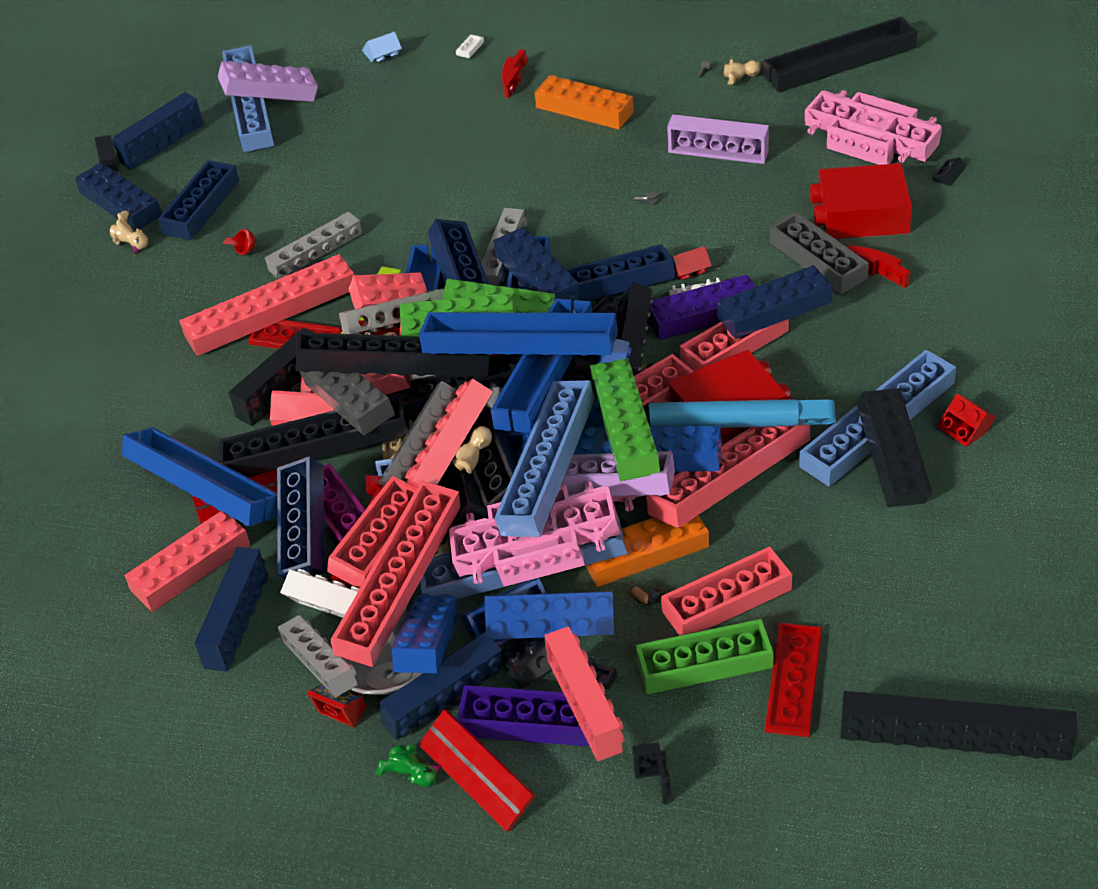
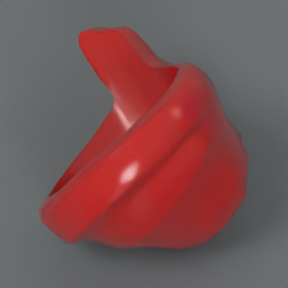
[222,229,257,255]

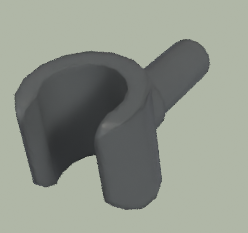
[696,60,711,78]
[634,192,659,205]

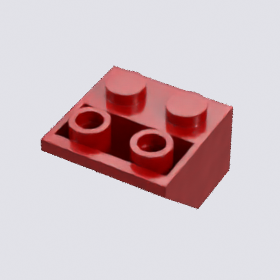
[937,394,996,447]

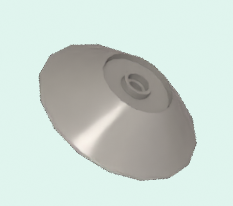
[345,634,423,695]

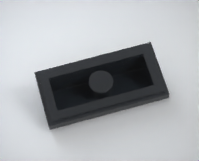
[932,158,965,186]

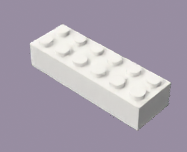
[280,569,409,634]

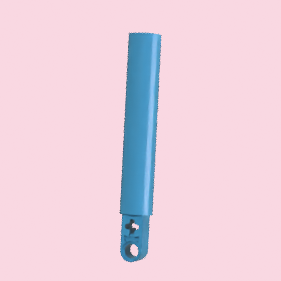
[648,399,836,428]

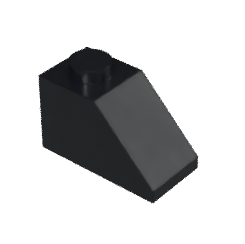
[95,135,119,172]

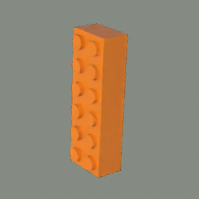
[535,75,634,129]
[585,515,709,587]

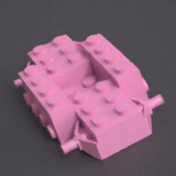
[805,90,942,165]
[449,481,621,587]

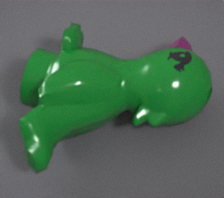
[376,744,440,787]

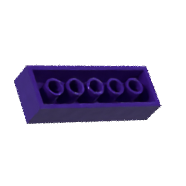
[648,274,755,340]
[457,685,589,746]

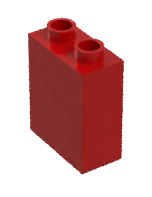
[810,163,912,239]
[669,350,792,445]

